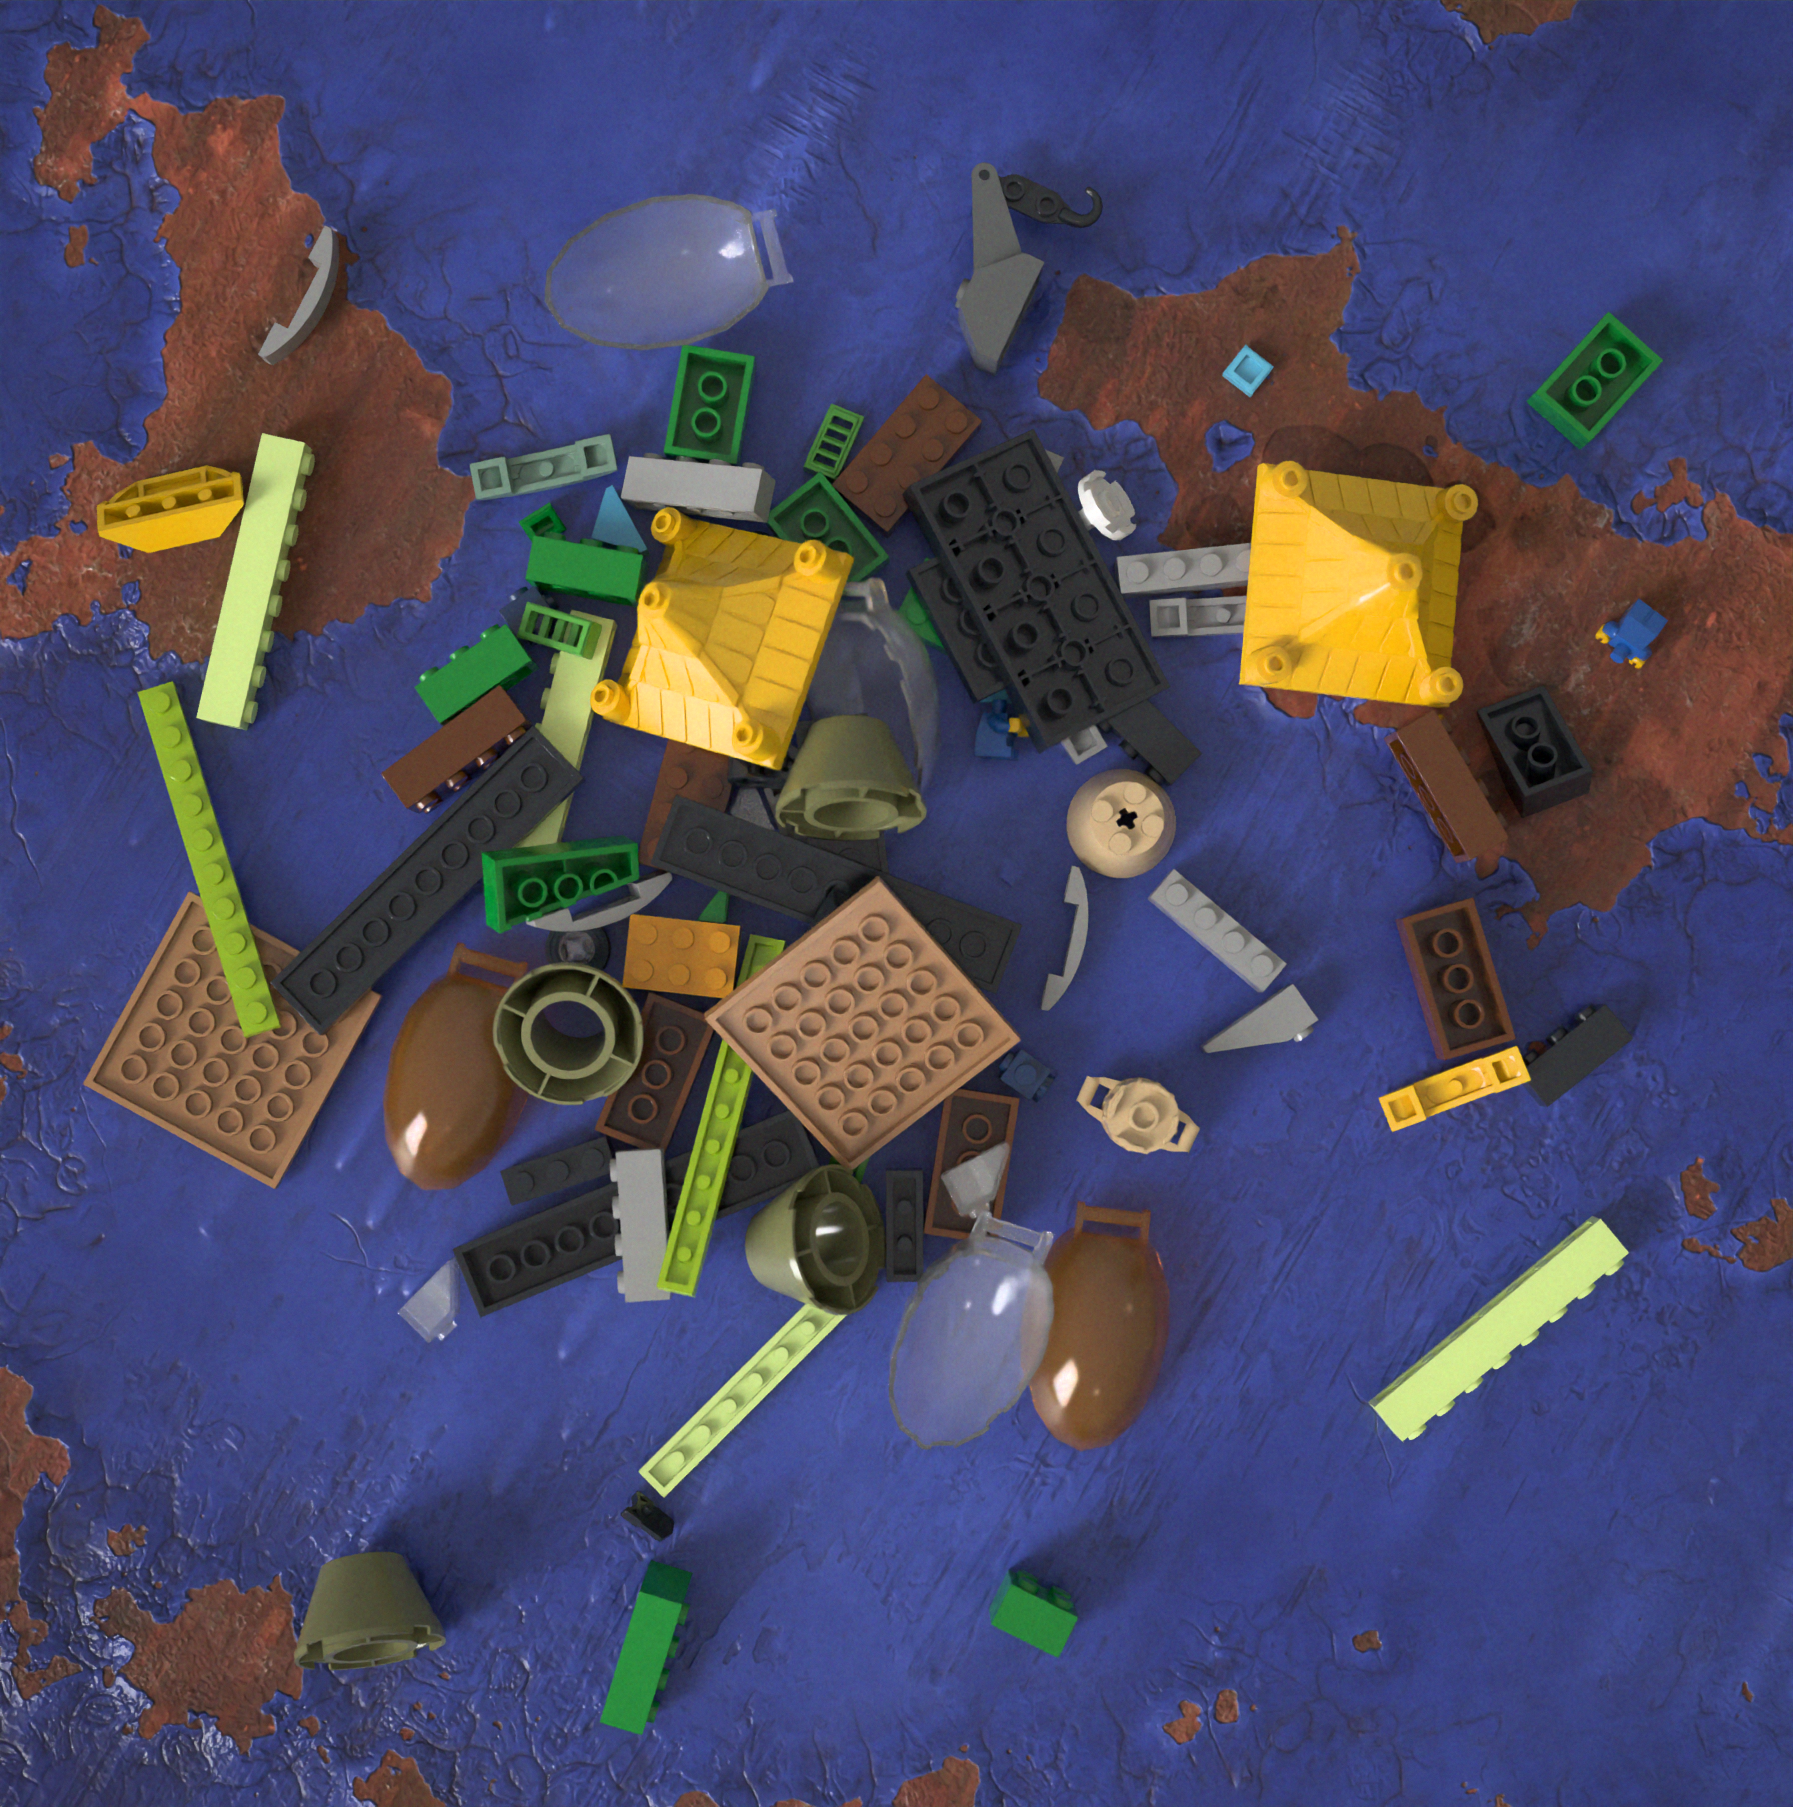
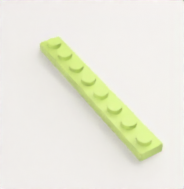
[638,1304,848,1498]

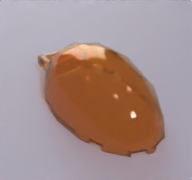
[382,942,529,1190]
[1024,1201,1170,1451]

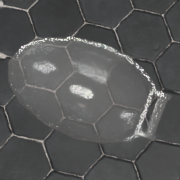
[544,194,793,351]
[806,578,941,795]
[888,1210,1054,1450]

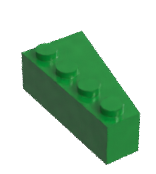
[482,835,639,934]
[600,1560,693,1735]

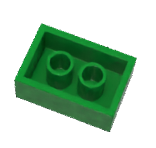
[1526,311,1663,450]
[664,344,757,467]
[765,471,890,603]
[526,532,649,608]
[414,624,540,726]

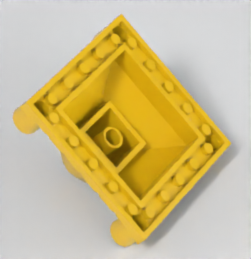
[1239,461,1478,708]
[590,507,855,771]

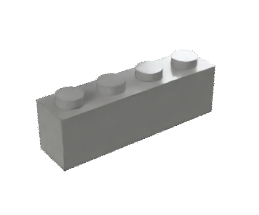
[621,453,776,523]
[1114,543,1251,599]
[1147,869,1287,992]
[610,1147,673,1302]

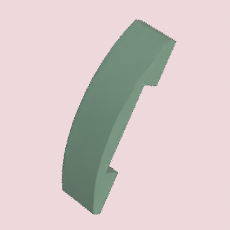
[469,434,619,501]

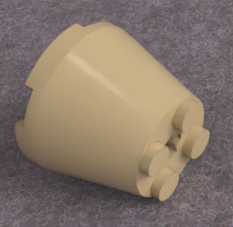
[1066,769,1176,879]

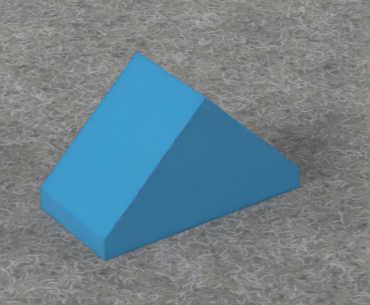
[591,485,650,558]

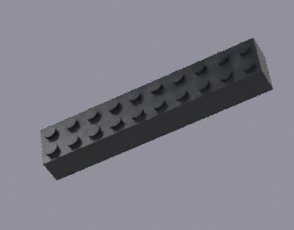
[453,1109,821,1318]

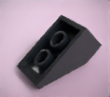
[1477,685,1593,818]

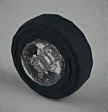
[545,927,611,971]

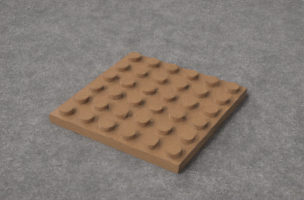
[705,876,1021,1170]
[83,891,383,1189]

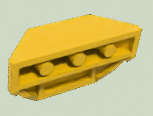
[97,465,244,553]

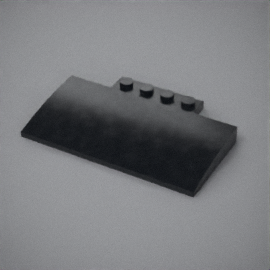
[902,429,1170,754]

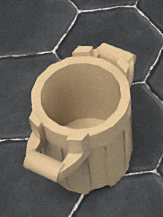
[1076,1076,1200,1154]

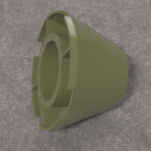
[776,715,927,841]
[493,963,644,1105]
[745,1165,886,1315]
[294,1552,446,1670]

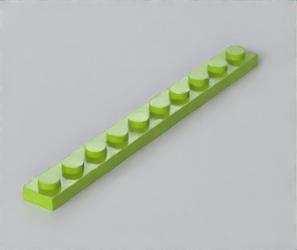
[137,681,282,1038]
[656,934,788,1297]

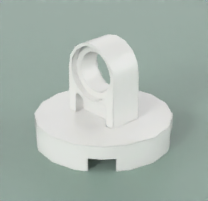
[1078,470,1136,540]

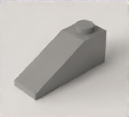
[1199,984,1318,1053]

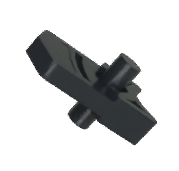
[621,1491,674,1542]

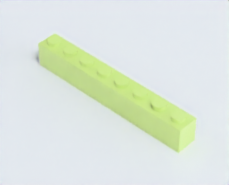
[196,433,315,730]
[516,610,617,848]
[1369,1216,1629,1442]

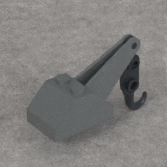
[955,162,1103,377]

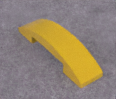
[1379,1045,1531,1132]

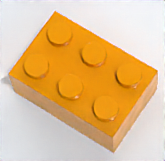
[622,914,742,998]

